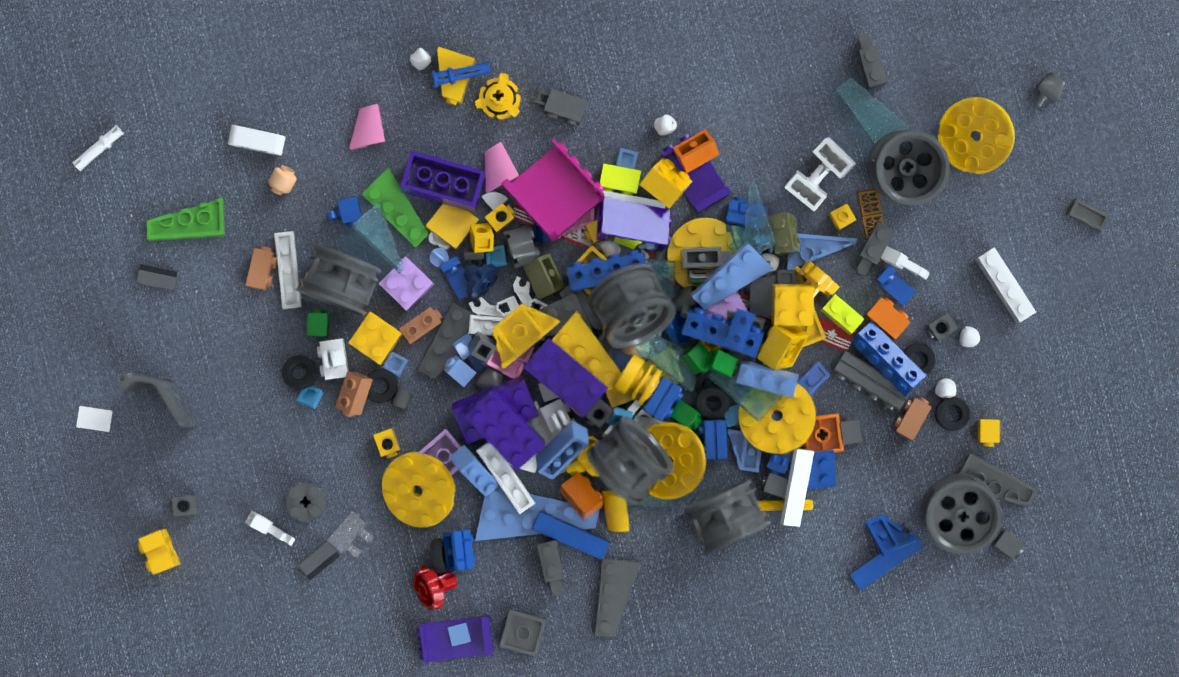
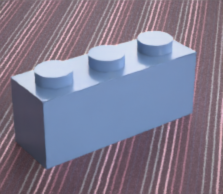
[736,359,799,398]
[536,421,589,480]
[449,445,499,497]

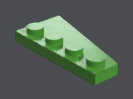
[362,167,429,248]
[147,197,225,241]

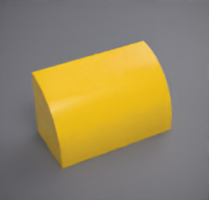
[602,490,629,532]

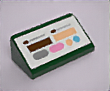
[687,269,717,284]

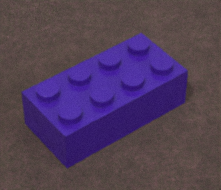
[400,151,485,213]
[524,338,608,418]
[452,375,539,444]
[464,385,545,471]

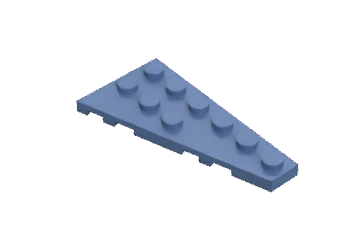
[475,487,600,541]

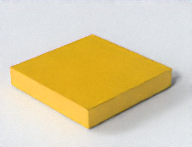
[425,204,479,250]

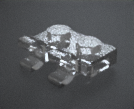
[327,511,375,558]

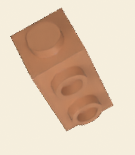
[246,246,277,291]
[399,307,443,345]
[335,372,373,417]
[894,396,932,441]

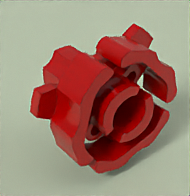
[413,565,458,610]

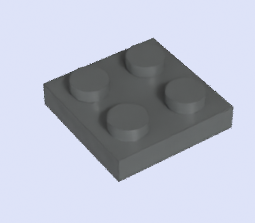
[499,609,547,657]

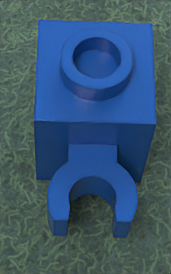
[326,197,363,227]
[767,452,793,476]

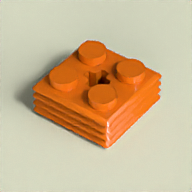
[804,413,844,453]

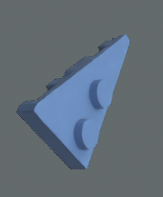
[787,233,857,270]

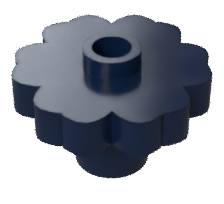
[464,263,499,299]

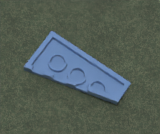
[690,241,773,309]

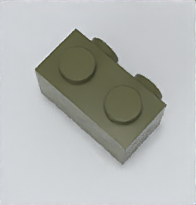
[769,212,800,256]
[523,253,566,300]

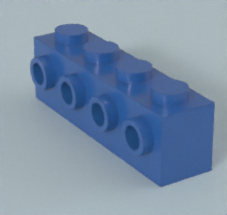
[567,250,645,292]
[682,307,764,358]
[851,321,927,397]

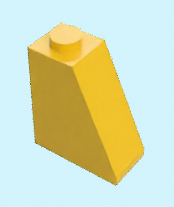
[437,47,476,106]

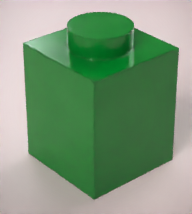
[307,309,329,337]
[680,342,709,375]
[704,349,738,377]
[670,400,703,431]

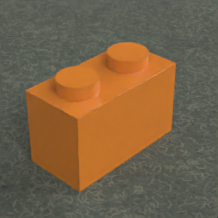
[673,129,720,173]
[864,297,911,340]
[560,472,603,520]

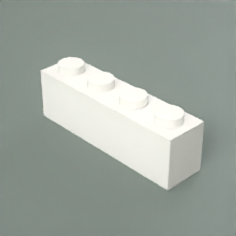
[975,247,1036,324]

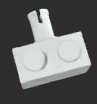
[811,137,856,178]
[785,164,829,212]

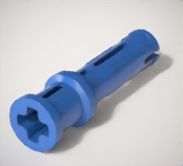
[431,62,491,88]

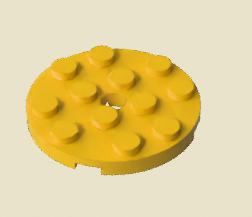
[938,97,1015,174]
[667,218,742,288]
[738,383,816,455]
[647,422,706,500]
[382,452,456,528]

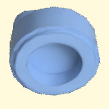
[430,248,449,267]

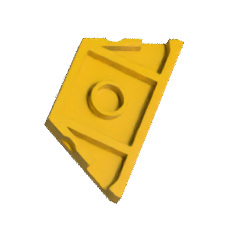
[492,303,560,369]

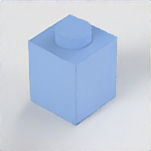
[443,355,476,387]

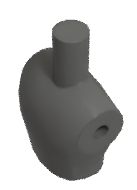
[1034,72,1066,108]
[674,286,698,318]
[475,367,504,391]

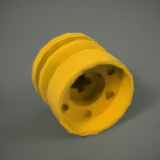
[614,354,662,405]

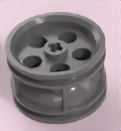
[867,130,949,205]
[296,245,382,316]
[588,264,676,348]
[587,417,674,505]
[923,473,1001,554]
[684,479,771,554]

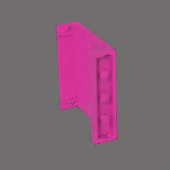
[501,139,605,242]

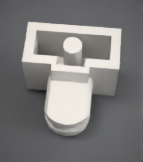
[317,338,349,380]
[540,399,576,438]

